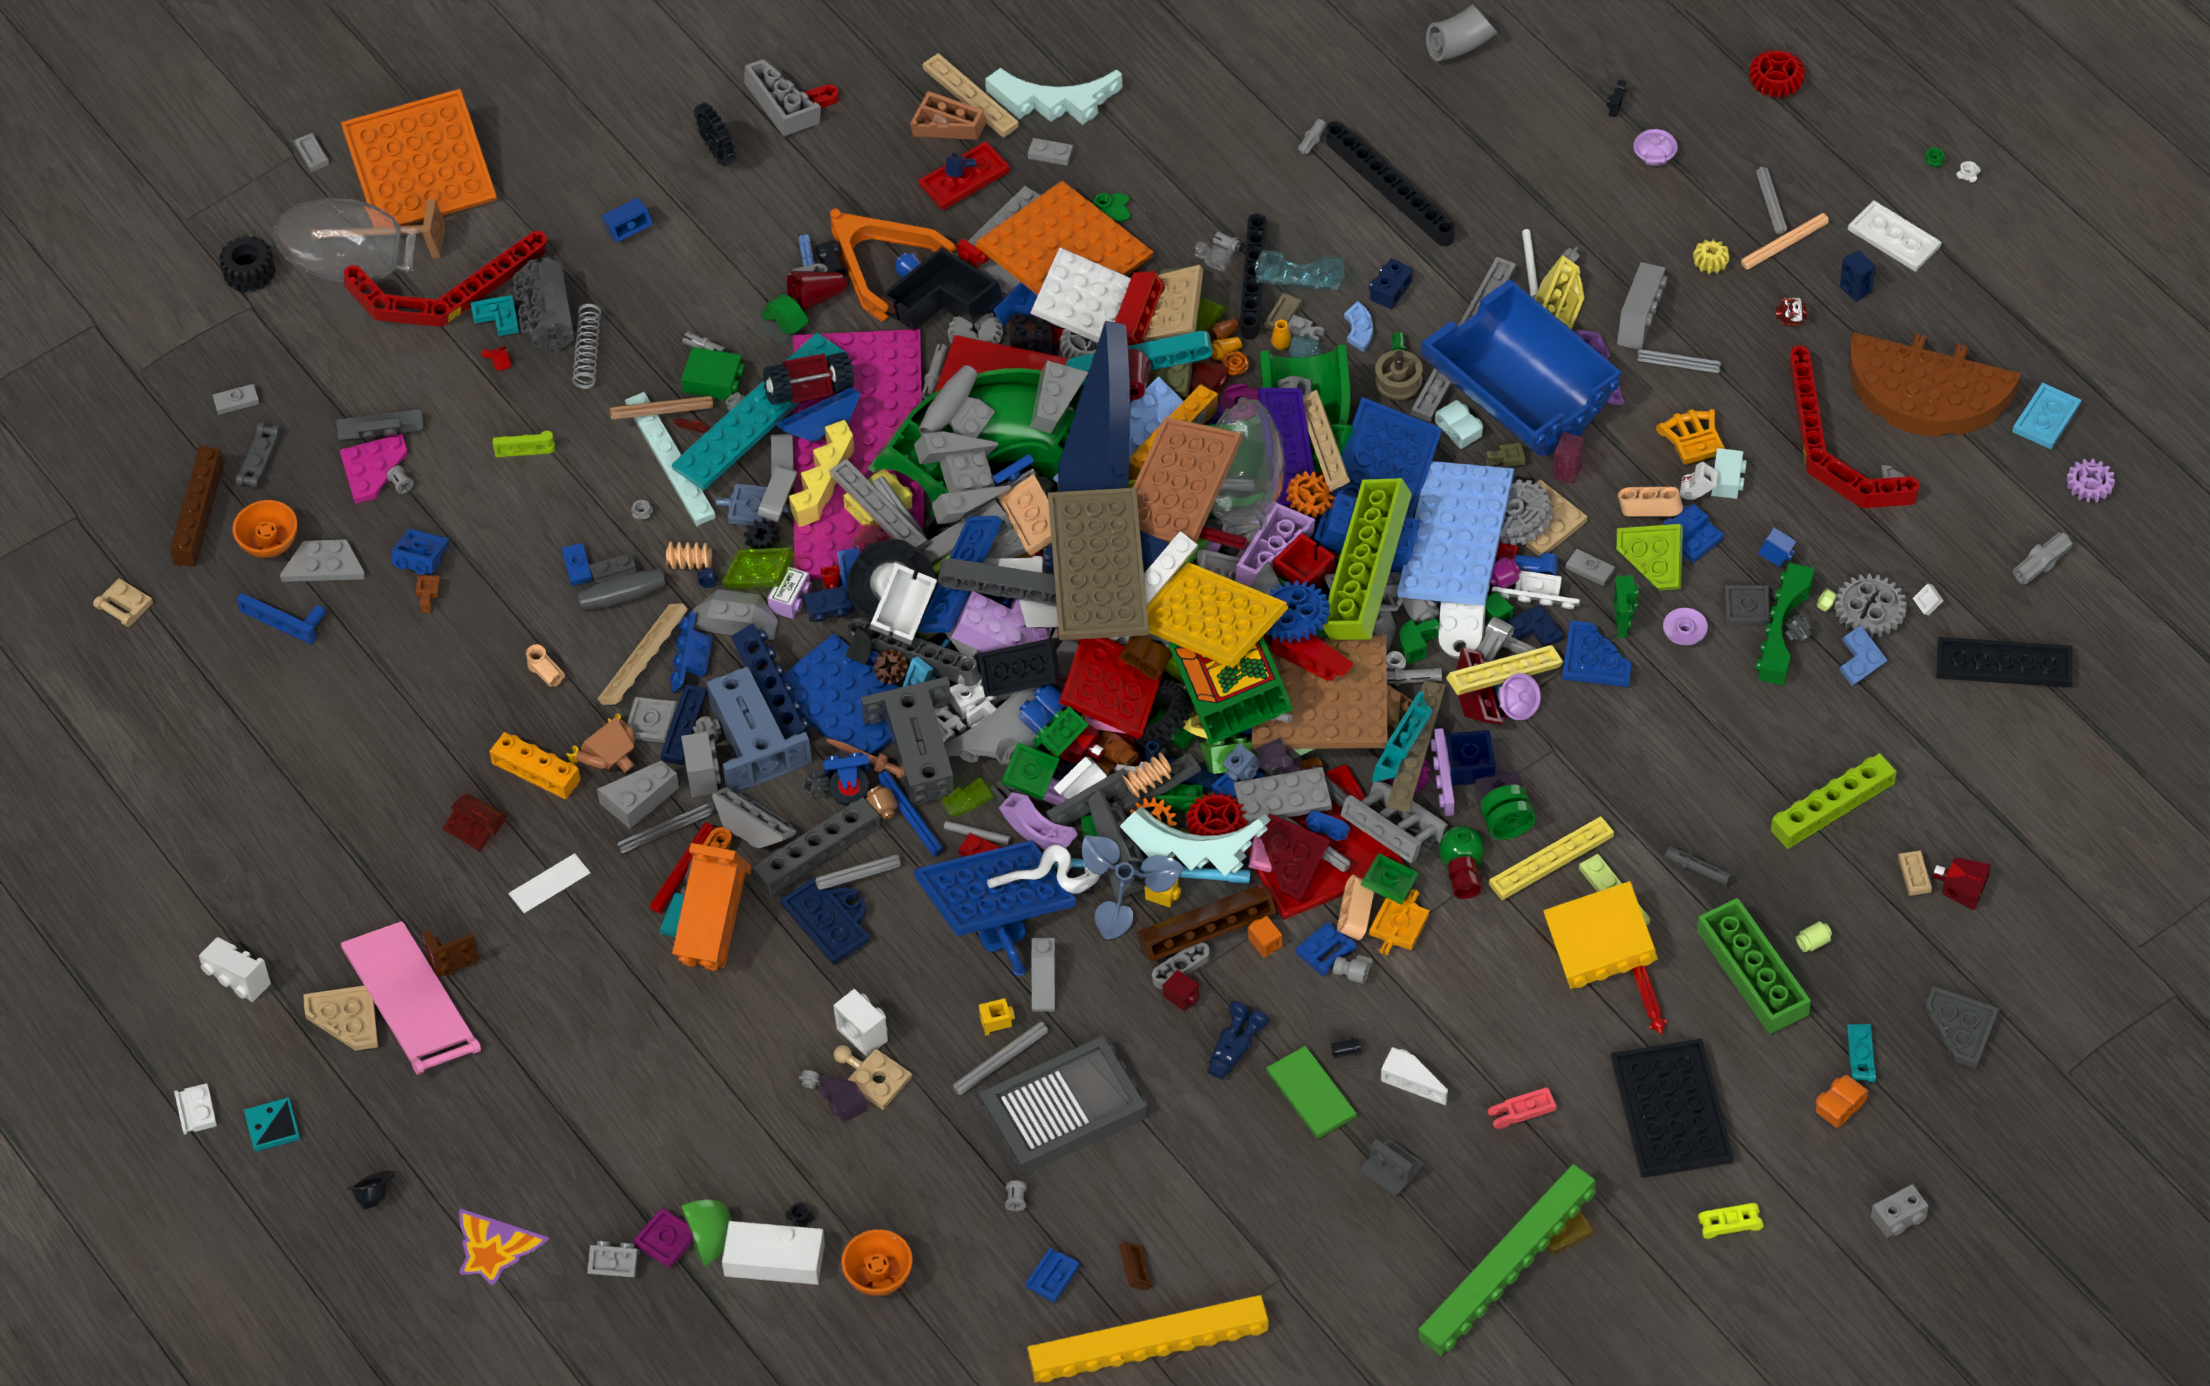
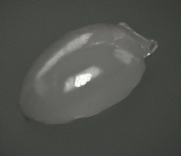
[272,198,419,282]
[1211,397,1286,535]

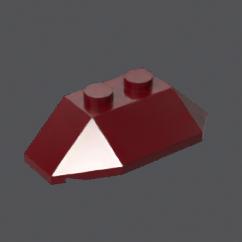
[1456,648,1508,725]

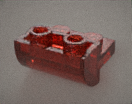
[442,794,507,852]

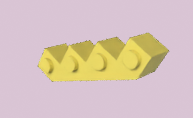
[789,420,855,527]

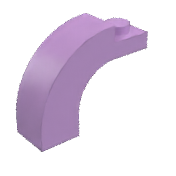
[999,792,1078,850]

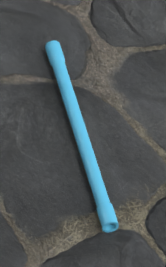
[1052,858,1250,884]

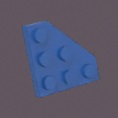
[1562,620,1631,687]

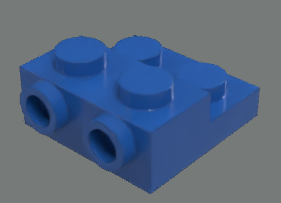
[1663,504,1724,563]
[392,528,449,575]

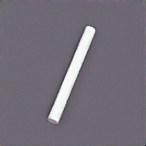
[1522,229,1538,299]

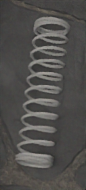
[572,304,601,389]

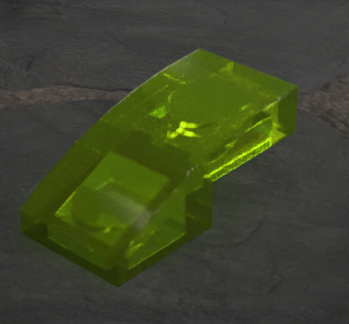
[941,777,994,817]

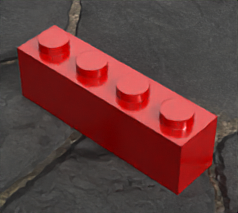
[1115,271,1164,346]

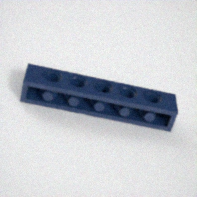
[731,623,812,740]

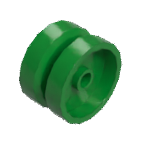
[1479,785,1536,840]

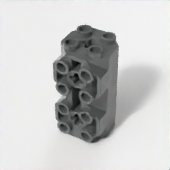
[513,258,574,353]

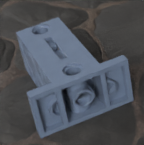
[707,667,812,793]

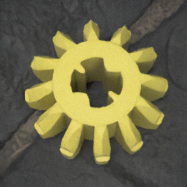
[1693,238,1729,274]

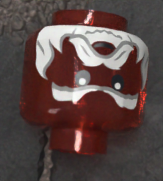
[1776,298,1807,326]

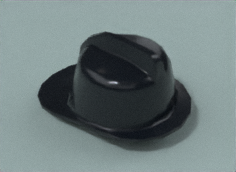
[347,1171,395,1209]

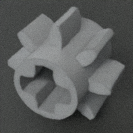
[693,716,721,742]

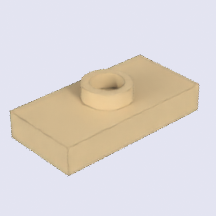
[1898,850,1932,896]

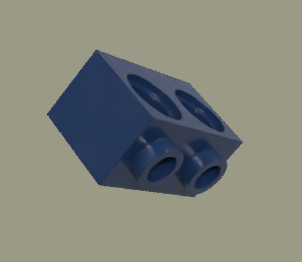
[1840,250,1876,302]

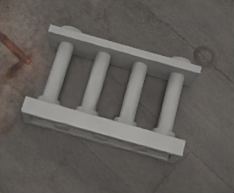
[1340,780,1448,863]

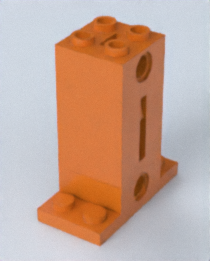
[672,843,752,971]

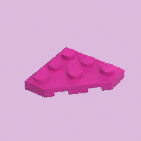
[340,434,408,504]

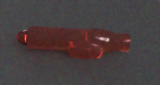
[674,418,712,433]

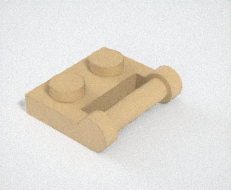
[93,578,153,627]

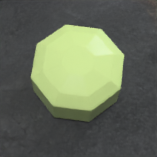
[1817,588,1836,611]

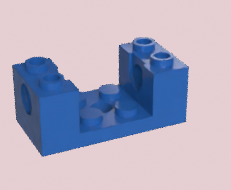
[1319,492,1421,572]

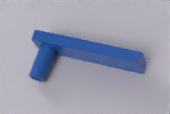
[236,593,326,645]

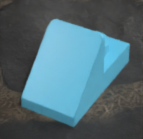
[903,656,937,687]

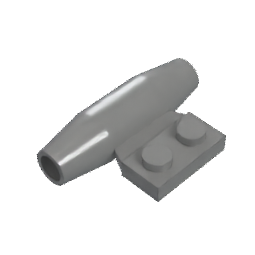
[919,365,995,438]

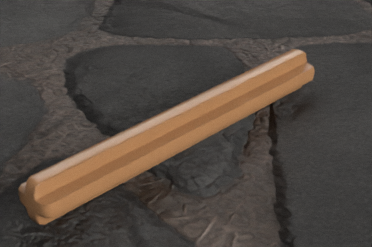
[609,396,713,420]

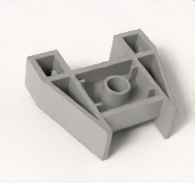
[914,431,1011,524]

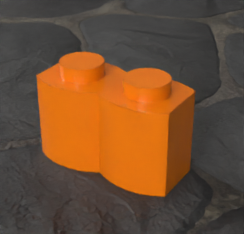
[1815,1074,1868,1128]

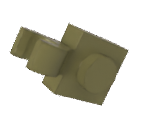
[1485,442,1526,467]

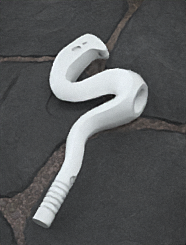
[987,844,1100,894]

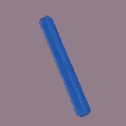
[878,771,943,856]

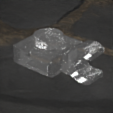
[1194,241,1233,272]

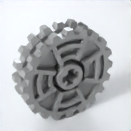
[1500,480,1553,546]

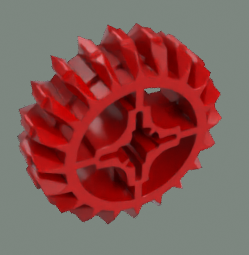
[1749,48,1805,99]
[1187,791,1247,836]

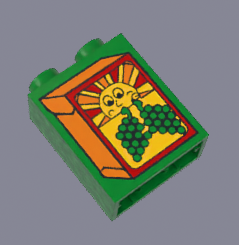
[1168,636,1293,745]

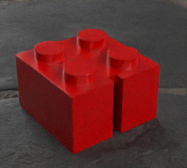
[1273,533,1335,590]

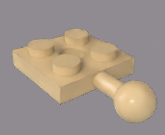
[834,1045,912,1110]

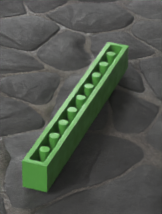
[1418,1164,1596,1356]

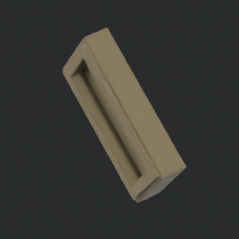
[1264,293,1302,330]

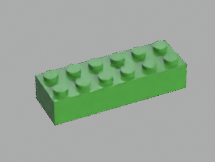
[1697,898,1811,1035]

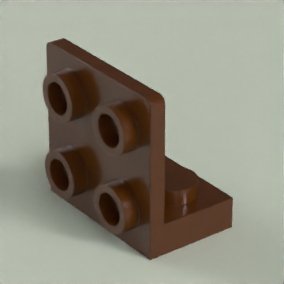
[422,930,480,978]

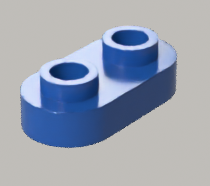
[1305,811,1350,841]

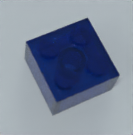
[1445,730,1495,786]

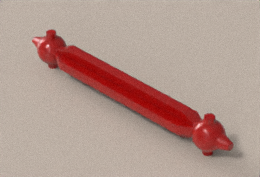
[1632,965,1668,1035]

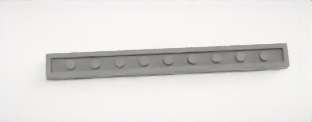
[1411,257,1516,422]

